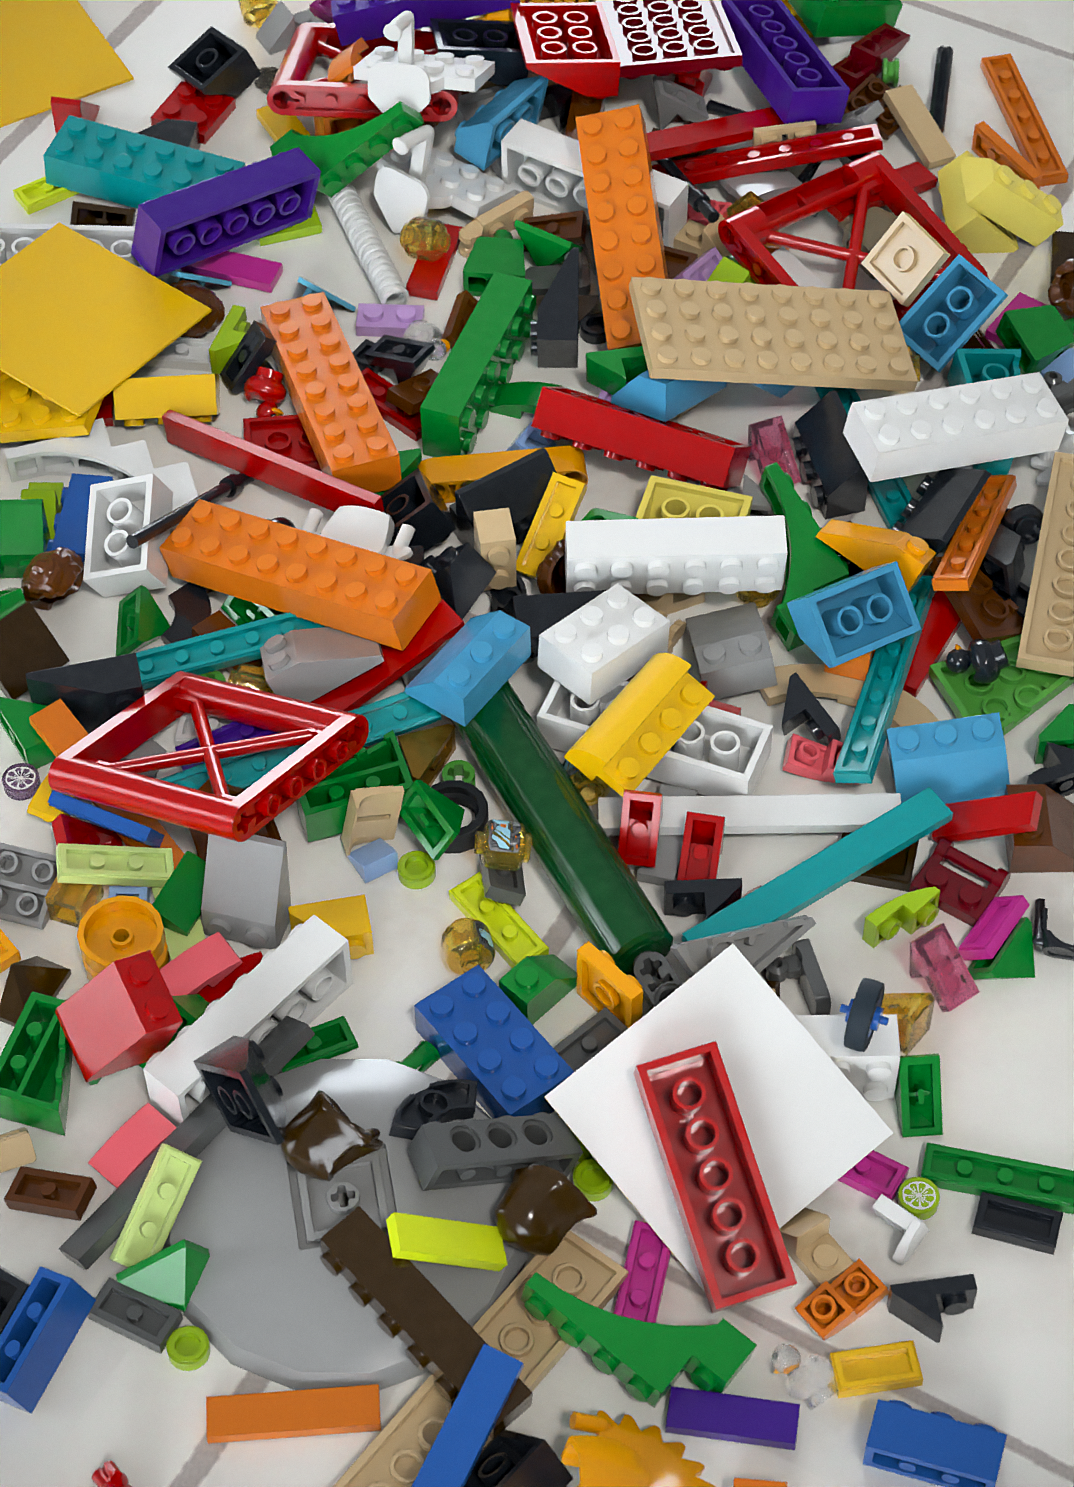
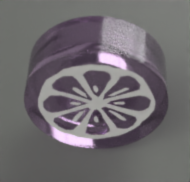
[2,763,41,801]

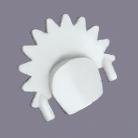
[297,505,415,561]

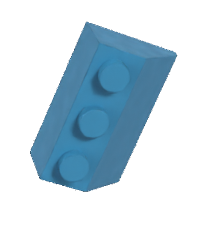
[454,75,549,171]
[899,254,1008,373]
[611,370,727,422]
[787,561,922,668]
[405,610,531,727]
[887,712,1010,804]

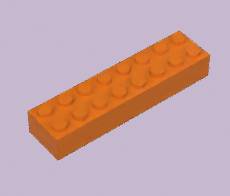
[575,104,669,350]
[260,292,402,493]
[159,499,442,651]

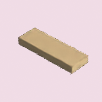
[883,84,956,169]

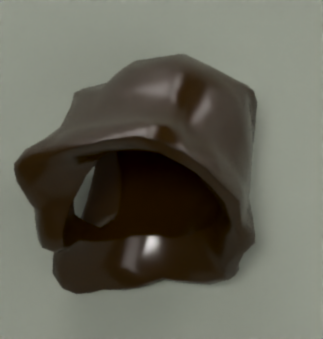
[280,1090,383,1182]
[495,1164,597,1256]

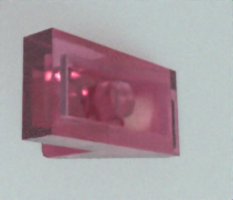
[748,415,801,484]
[909,923,980,1012]

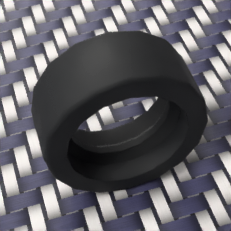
[431,780,489,853]

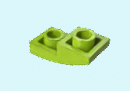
[862,886,940,948]

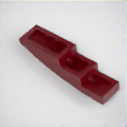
[832,23,910,94]

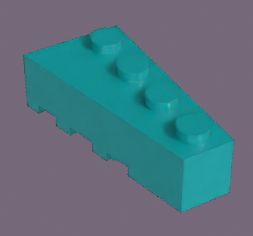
[947,348,1021,475]

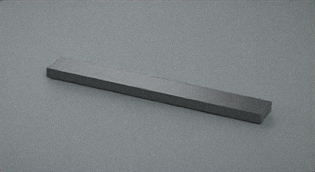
[59,1015,315,1270]

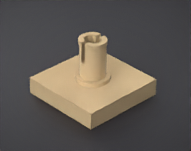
[861,211,950,307]

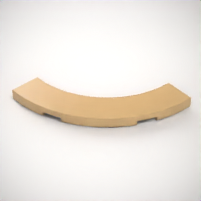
[759,664,939,728]

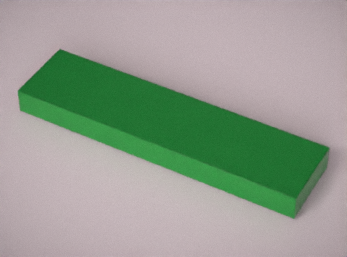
[921,1142,1074,1215]

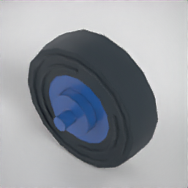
[839,978,889,1052]

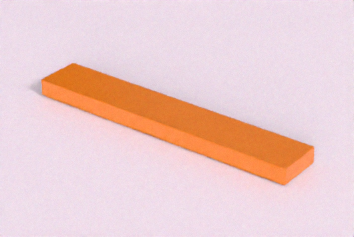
[980,54,1069,187]
[932,475,1017,591]
[29,698,184,870]

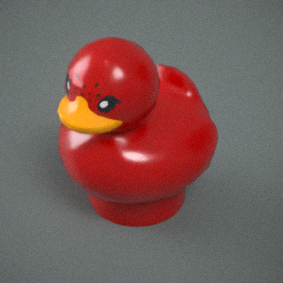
[244,367,286,417]

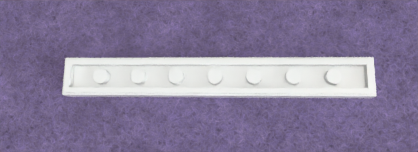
[598,793,901,836]

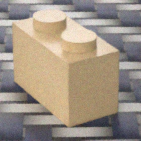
[473,507,516,591]

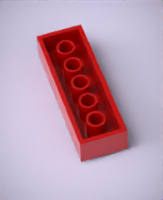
[531,386,752,491]
[633,1041,798,1314]

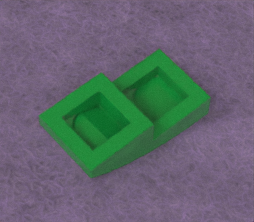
[489,381,563,419]

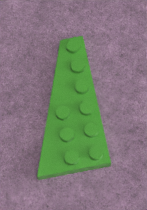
[929,634,1074,735]

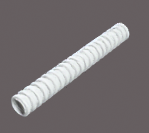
[328,182,409,305]

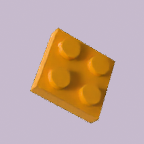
[577,941,643,1028]

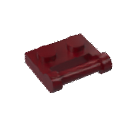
[909,838,1011,927]

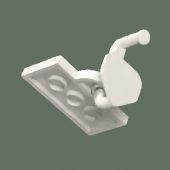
[354,10,495,113]
[374,125,516,233]

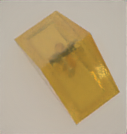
[881,993,935,1055]

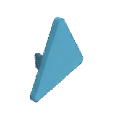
[167,270,232,287]
[297,276,356,311]

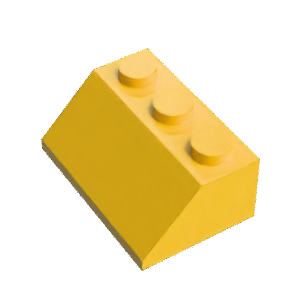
[113,373,220,426]

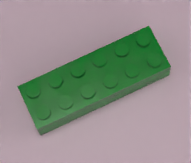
[420,271,537,457]

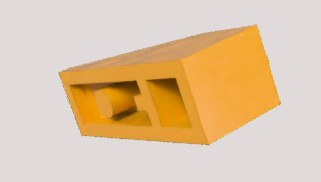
[816,519,936,593]

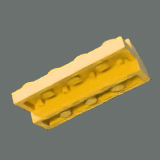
[564,653,715,797]

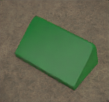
[152,851,206,936]
[280,1016,359,1073]

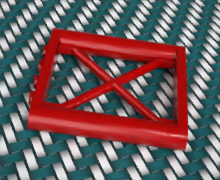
[267,22,462,122]
[718,152,989,321]
[48,671,369,842]

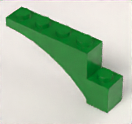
[270,101,424,198]
[759,462,849,651]
[520,1272,757,1408]

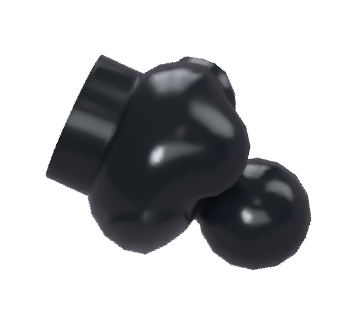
[999,504,1043,545]
[946,638,1010,684]

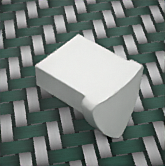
[872,1194,929,1266]

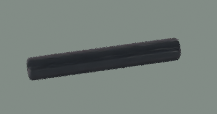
[929,45,954,133]

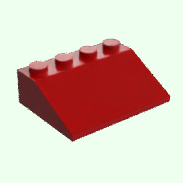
[510,2,621,99]

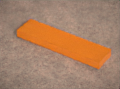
[206,1384,381,1444]

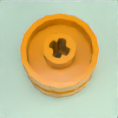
[77,895,170,981]

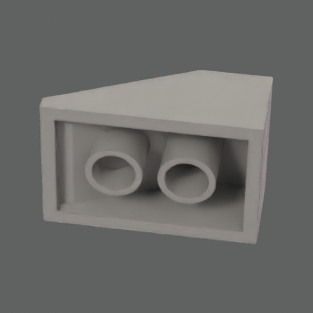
[685,602,778,700]
[260,627,385,702]
[201,834,291,949]

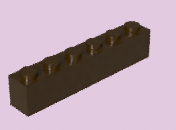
[320,1206,533,1440]

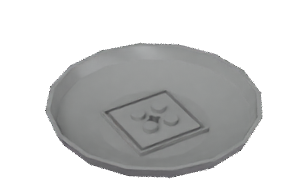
[162,1059,529,1390]

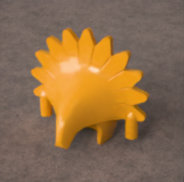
[561,1410,715,1487]

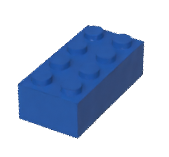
[414,964,574,1119]

